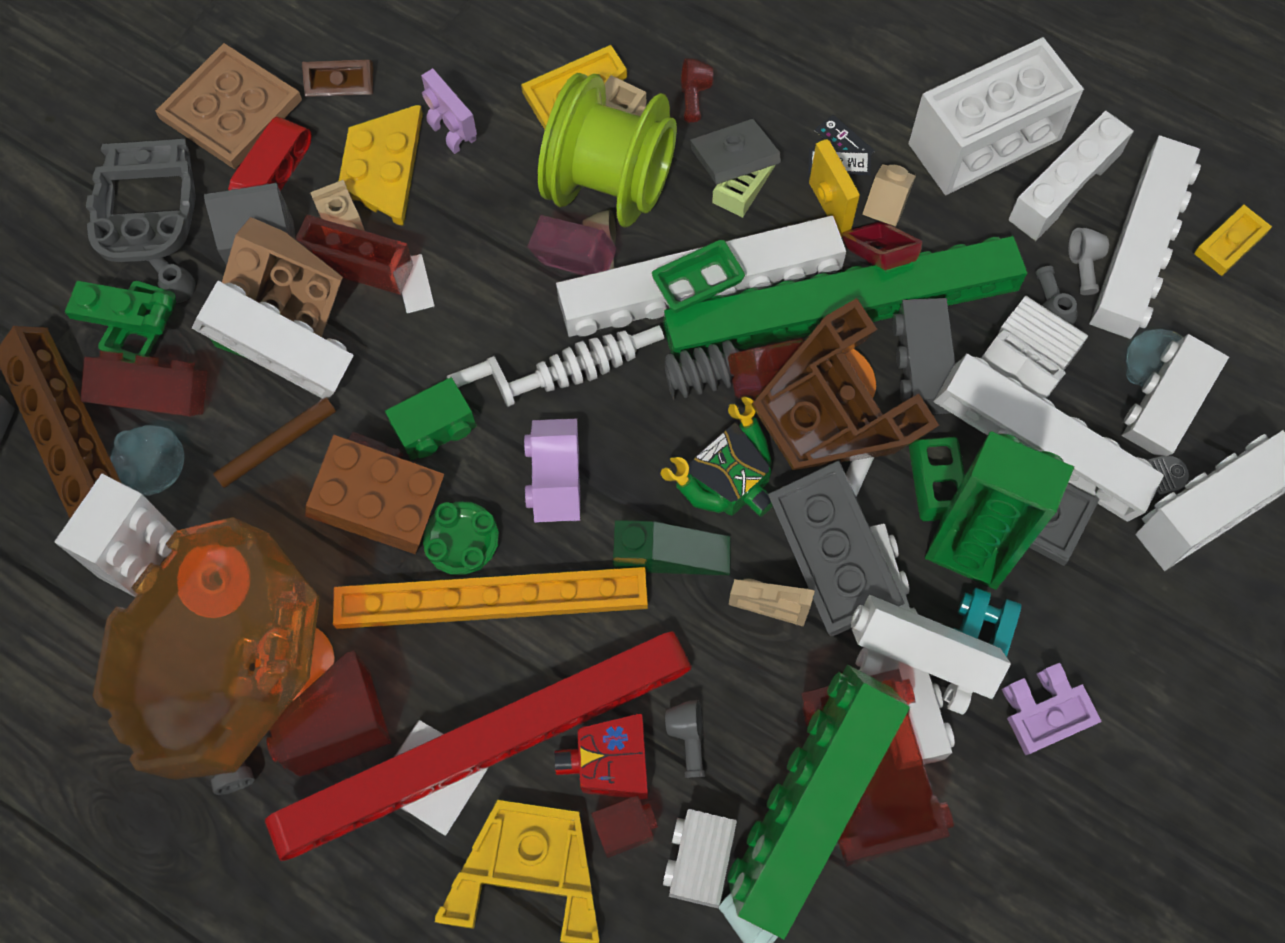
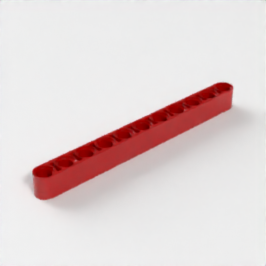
[265,631,692,861]

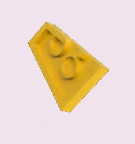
[521,45,627,130]

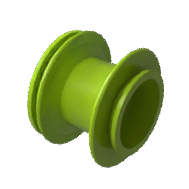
[538,73,677,228]

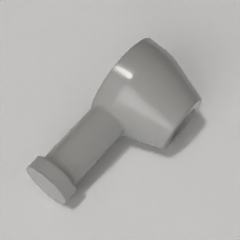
[1068,228,1109,295]

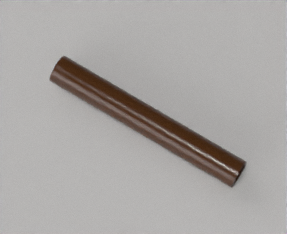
[213,397,336,488]

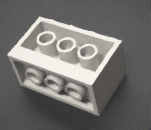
[909,37,1084,195]

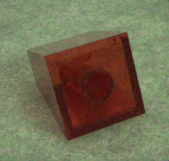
[266,650,392,777]

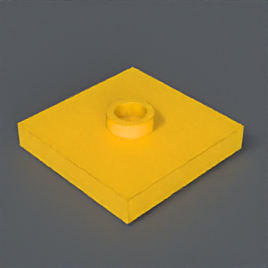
[809,139,860,237]

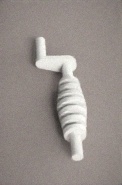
[447,325,664,407]

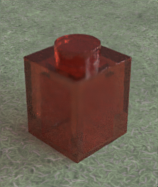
[591,795,658,858]

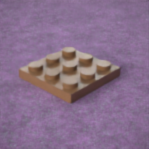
[155,43,302,169]

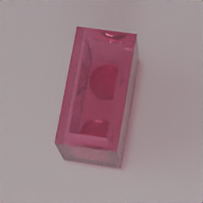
[527,215,617,275]

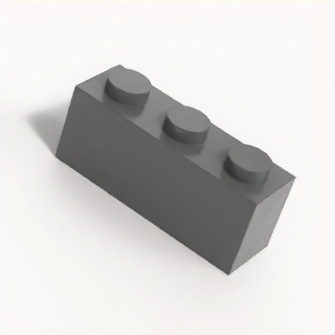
[892,298,955,414]

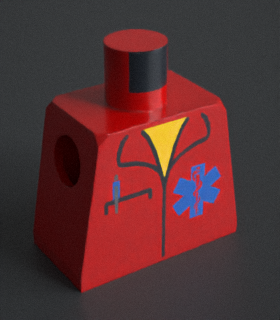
[555,714,648,799]

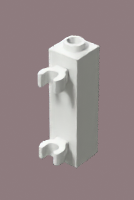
[851,595,1011,715]

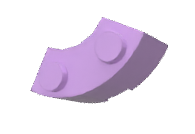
[524,419,580,522]

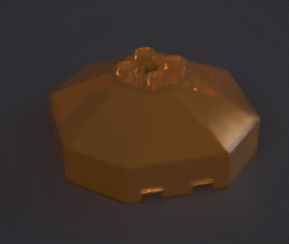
[93,517,320,780]

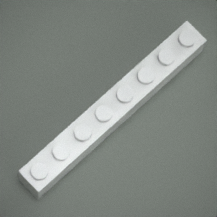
[556,216,846,337]

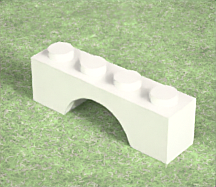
[1009,111,1133,241]

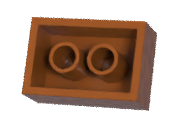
[305,435,444,554]

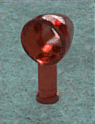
[681,58,713,122]

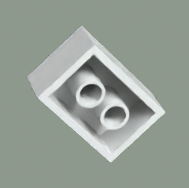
[55,474,180,598]

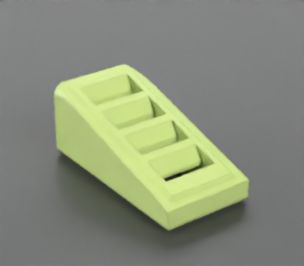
[712,165,775,217]

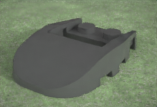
[86,139,196,262]

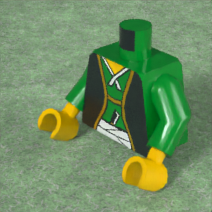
[661,397,773,517]

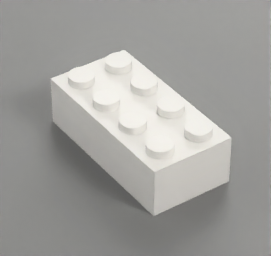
[1135,430,1285,571]

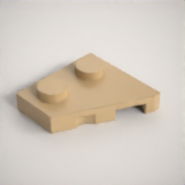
[729,579,815,626]

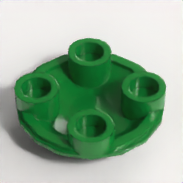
[423,502,499,575]

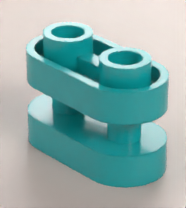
[953,588,1022,657]

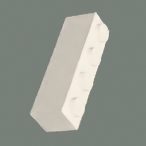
[192,281,354,399]

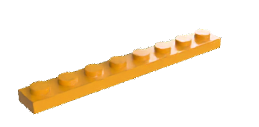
[333,567,648,629]

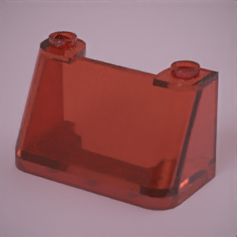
[801,668,954,867]

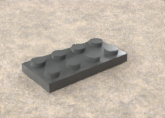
[768,461,905,637]

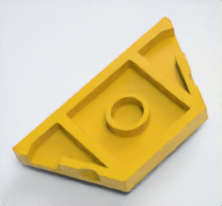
[339,105,423,225]

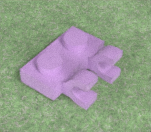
[421,68,477,154]
[1002,663,1102,755]

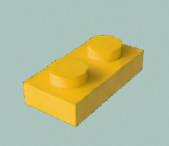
[1194,205,1272,276]

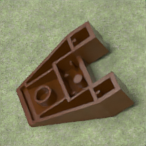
[751,298,939,470]

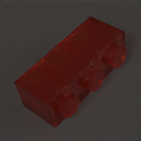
[295,215,414,295]
[81,350,207,416]

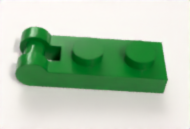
[65,281,175,335]

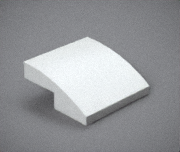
[395,720,488,836]

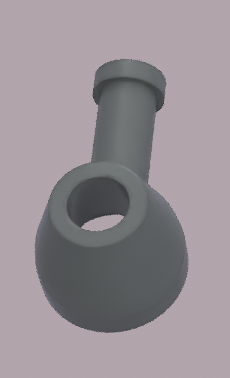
[146,257,196,303]
[1036,266,1078,325]
[665,700,705,778]

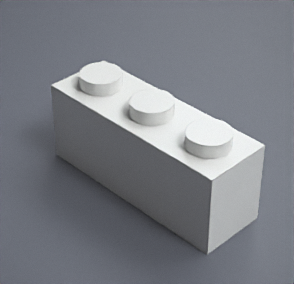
[1122,334,1229,457]

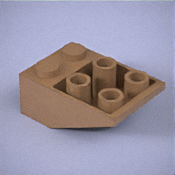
[222,217,343,337]

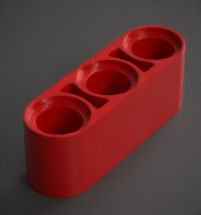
[228,116,312,191]

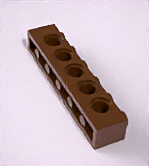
[0,326,122,519]

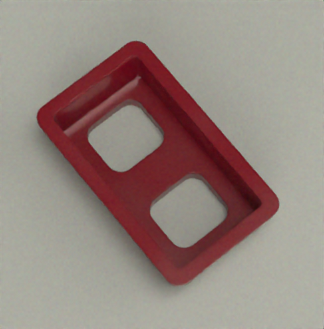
[842,222,922,270]

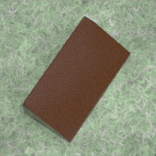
[302,60,373,97]

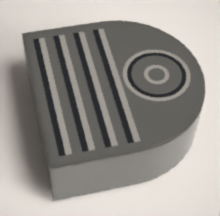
[1147,455,1189,499]

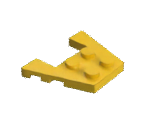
[435,800,600,943]

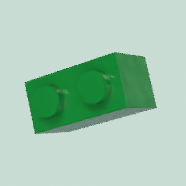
[385,377,476,461]

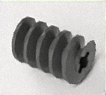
[665,340,745,400]

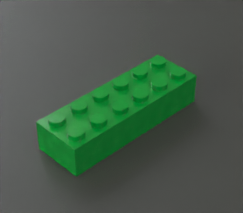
[924,431,1075,590]
[727,664,910,940]

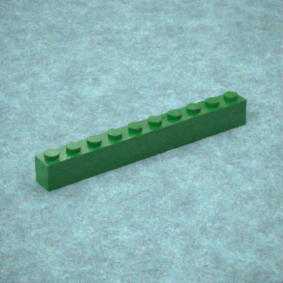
[664,236,1027,363]

